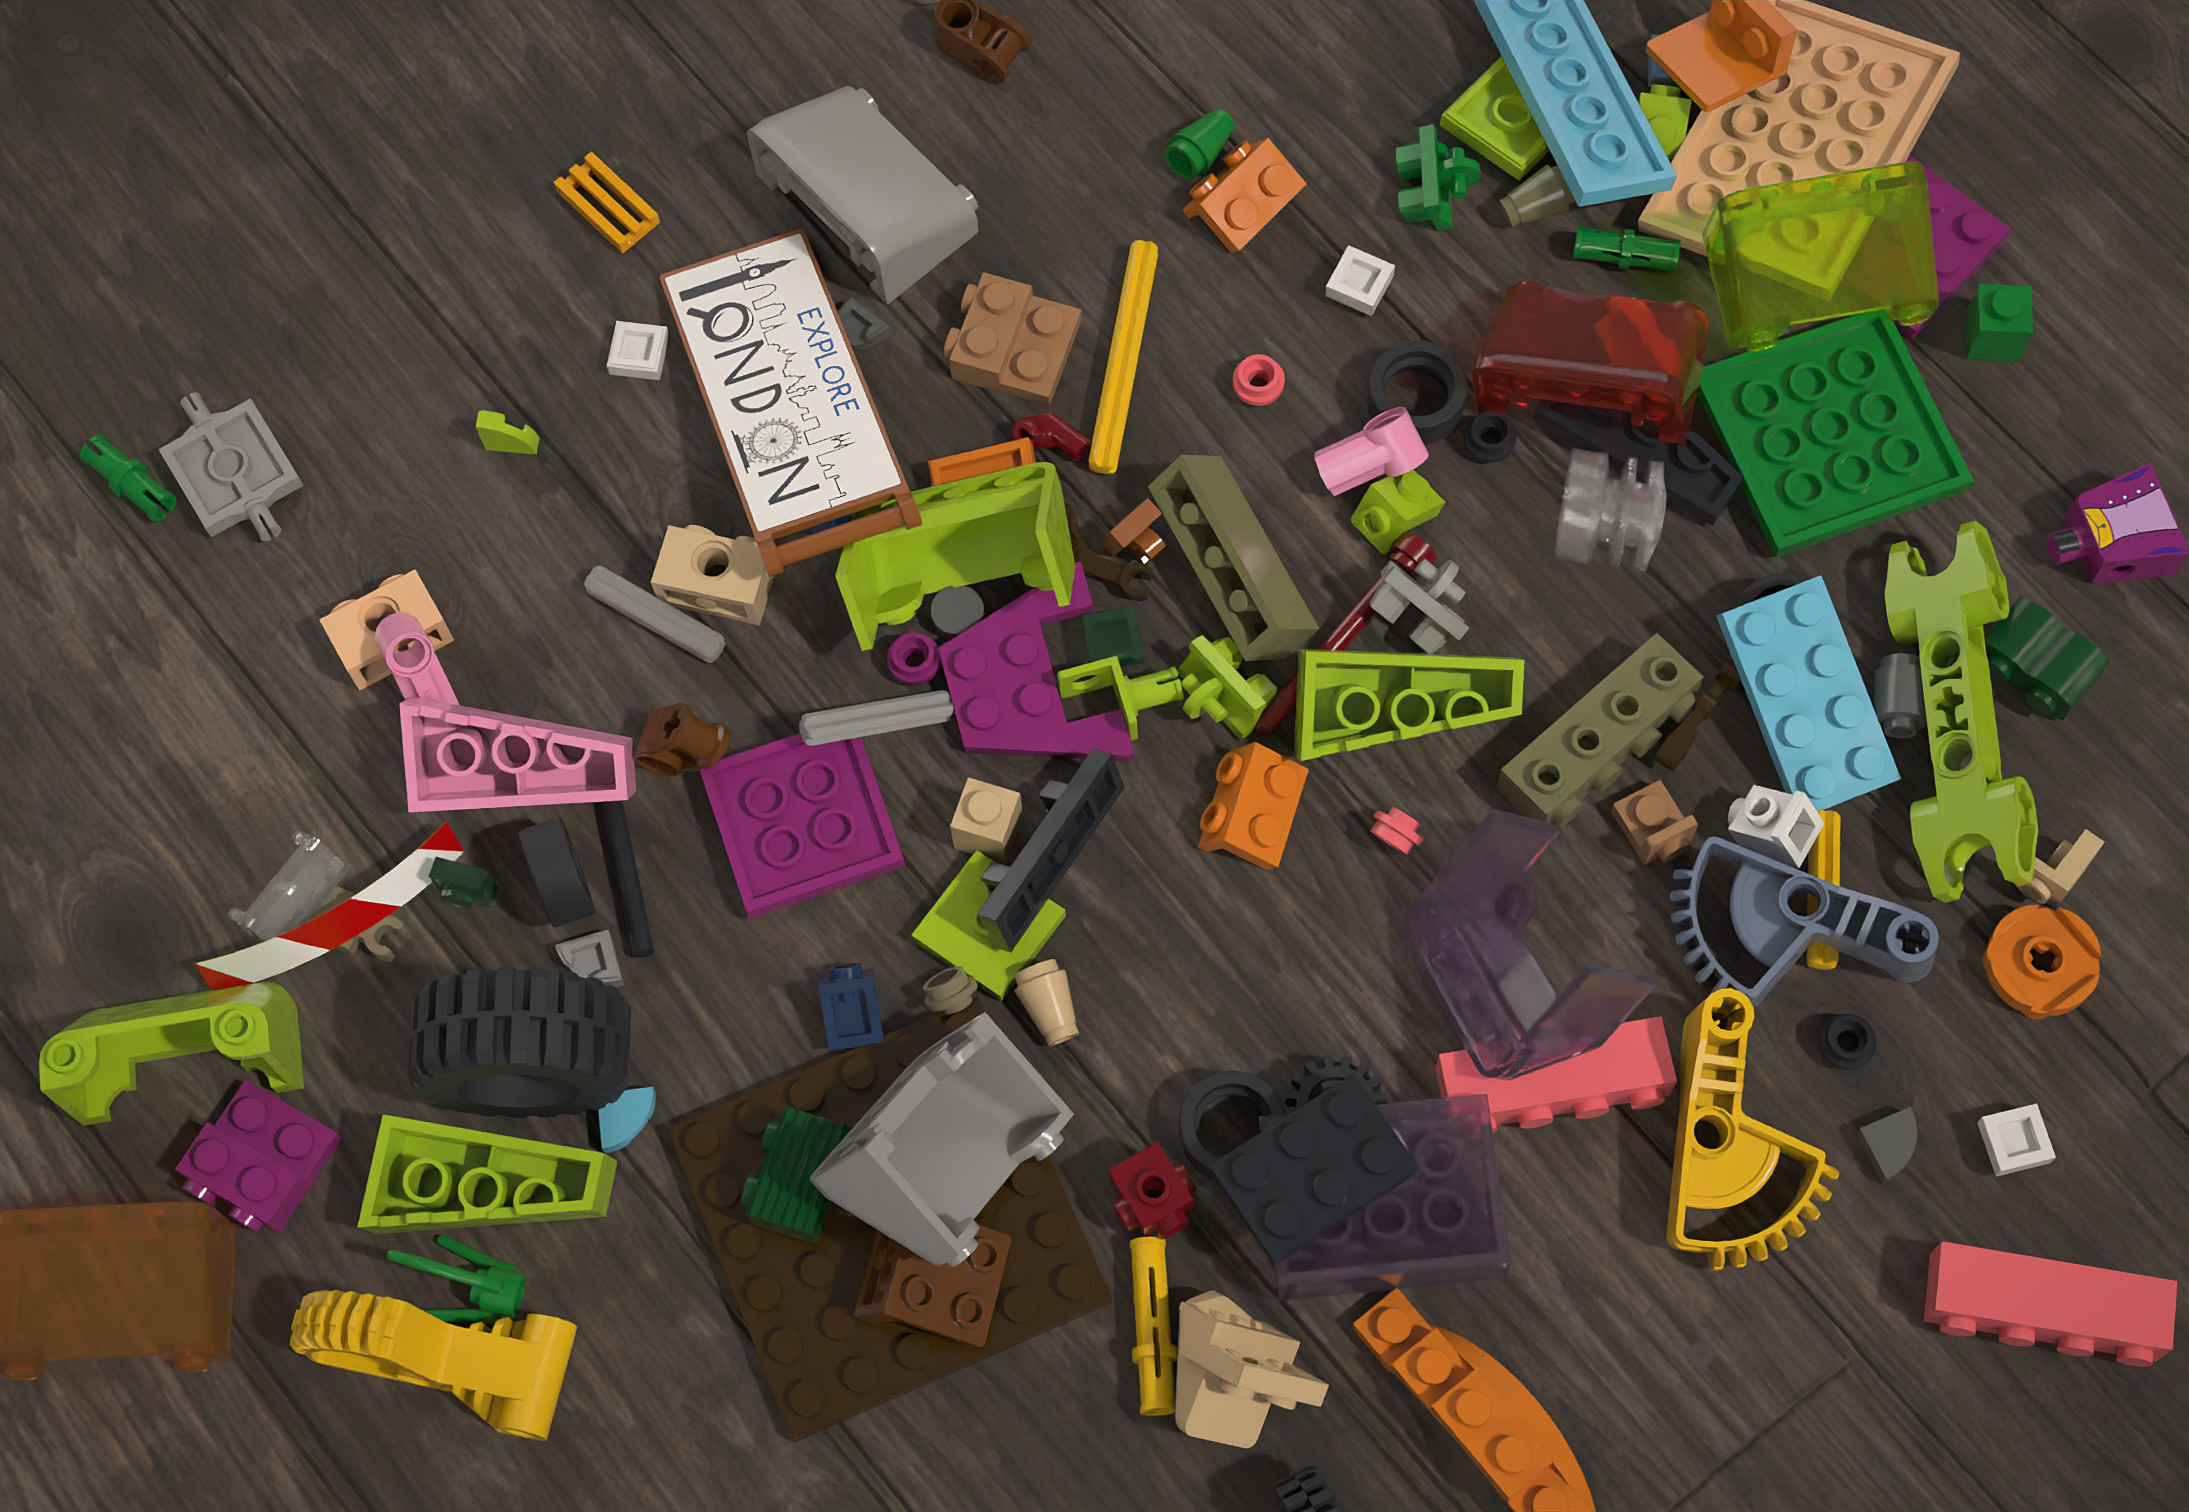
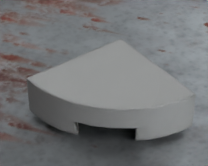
[555,930,624,987]

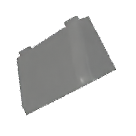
[747,86,979,305]
[809,1012,1074,1267]

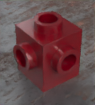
[1108,1142,1197,1240]

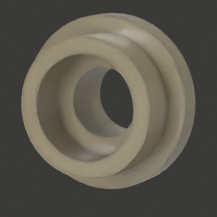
[923,966,978,1015]

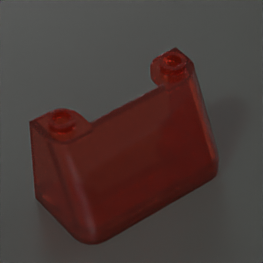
[1472,281,1710,444]

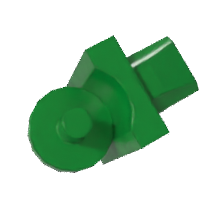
[1396,124,1481,231]

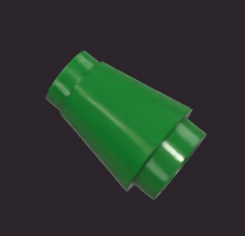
[1164,108,1235,180]

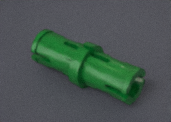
[1573,225,1681,273]
[79,434,177,522]

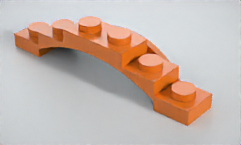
[1352,1288,1596,1512]

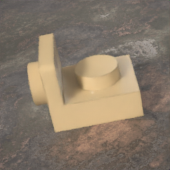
[2018,829,2104,909]

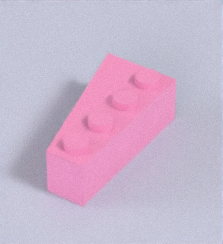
[399,697,636,813]

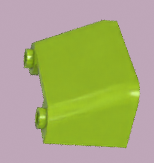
[39,982,304,1126]

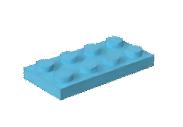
[1716,575,1901,810]

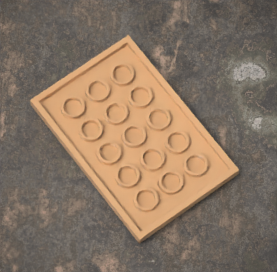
[1638,0,1960,301]

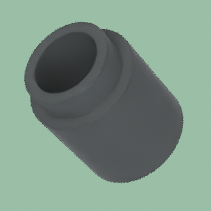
[1873,653,1927,738]

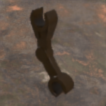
[1064,502,1156,602]
[1655,655,1742,770]

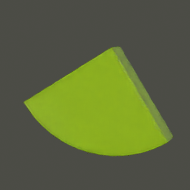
[476,410,540,455]

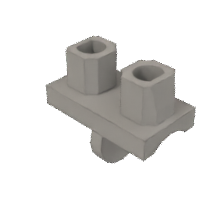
[1370,559,1469,654]

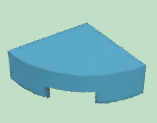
[598,1086,656,1153]

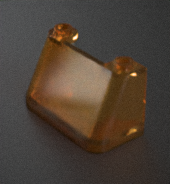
[0,1202,236,1380]

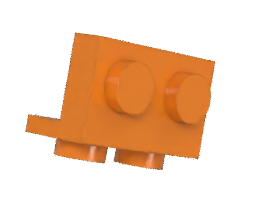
[1182,138,1306,253]
[1198,742,1309,870]

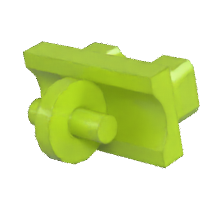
[1177,635,1277,740]

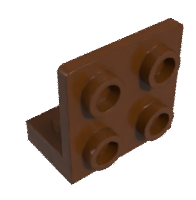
[853,1224,1011,1347]

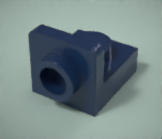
[818,963,884,1051]

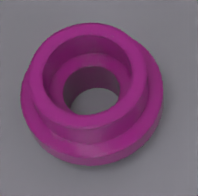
[887,633,941,685]

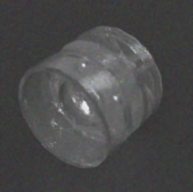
[1554,448,1667,573]

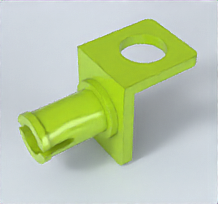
[1057,656,1184,741]

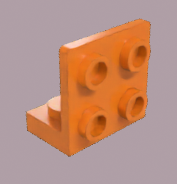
[1646,0,1797,112]

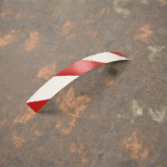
[194,821,464,990]

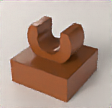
[1099,498,1166,564]

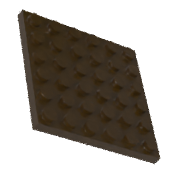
[667,996,1112,1443]

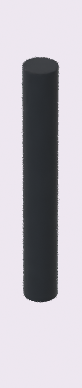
[601,800,655,958]

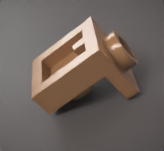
[1611,780,1698,866]

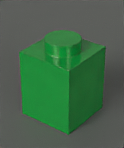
[1965,284,2033,362]

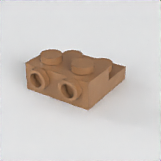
[944,272,1082,407]

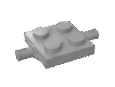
[159,392,304,541]

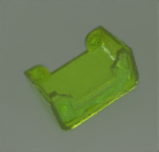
[1702,162,1939,352]

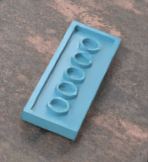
[1474,0,1677,207]

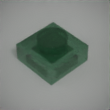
[1082,606,1144,667]
[428,856,498,909]

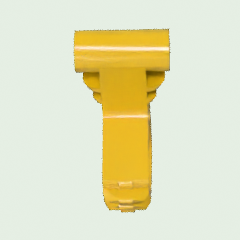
[1666,988,1839,1271]
[290,1290,577,1441]

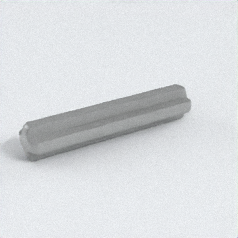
[584,566,726,663]
[799,690,954,746]

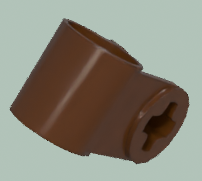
[935,0,1032,83]
[633,702,730,776]

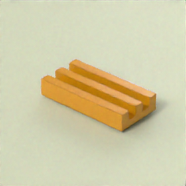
[553,151,660,254]

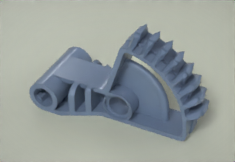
[1670,837,1939,1007]

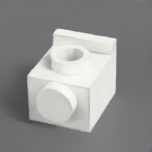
[1728,785,1825,868]

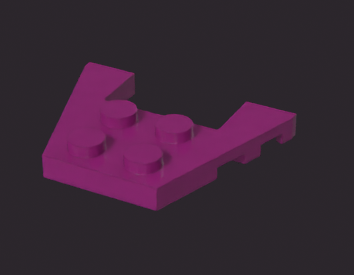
[938,561,1135,762]

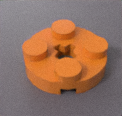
[1982,905,2101,1020]

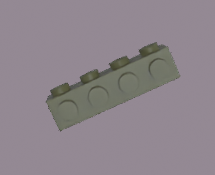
[1148,455,1319,661]
[1496,633,1703,834]

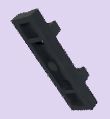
[978,748,1125,953]

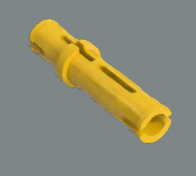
[1129,1236,1178,1416]

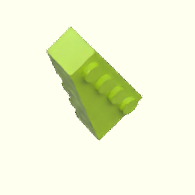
[1294,649,1524,761]
[357,1115,617,1234]

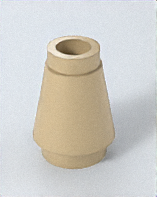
[1014,959,1079,1046]

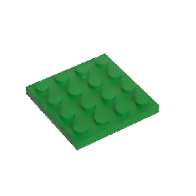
[1690,305,1974,558]

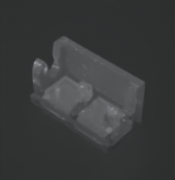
[226,829,350,943]

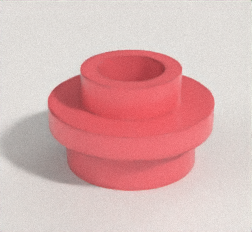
[1233,354,1285,406]
[1370,807,1424,855]

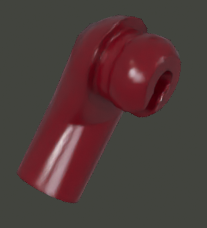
[1012,413,1092,462]

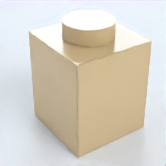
[950,777,1023,864]

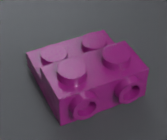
[175,1080,342,1234]

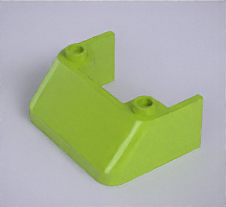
[835,462,1075,651]

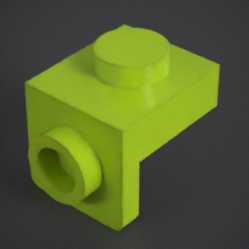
[1638,84,1692,160]
[1351,470,1446,554]

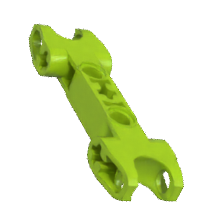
[1884,521,2038,903]

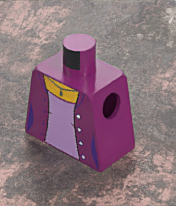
[2046,463,2189,584]

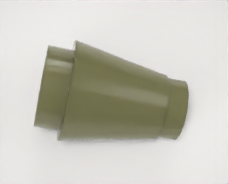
[1498,165,1576,228]

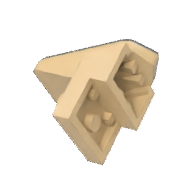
[1175,1290,1329,1448]

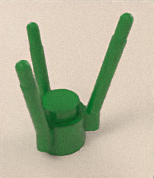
[386,1235,527,1325]

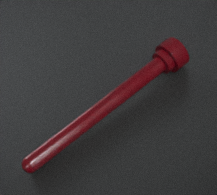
[1255,531,1437,735]

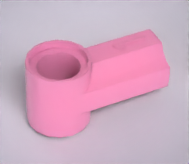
[1314,407,1429,496]
[375,612,459,705]

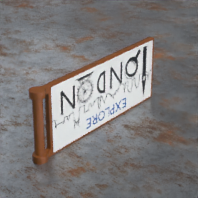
[660,229,922,577]

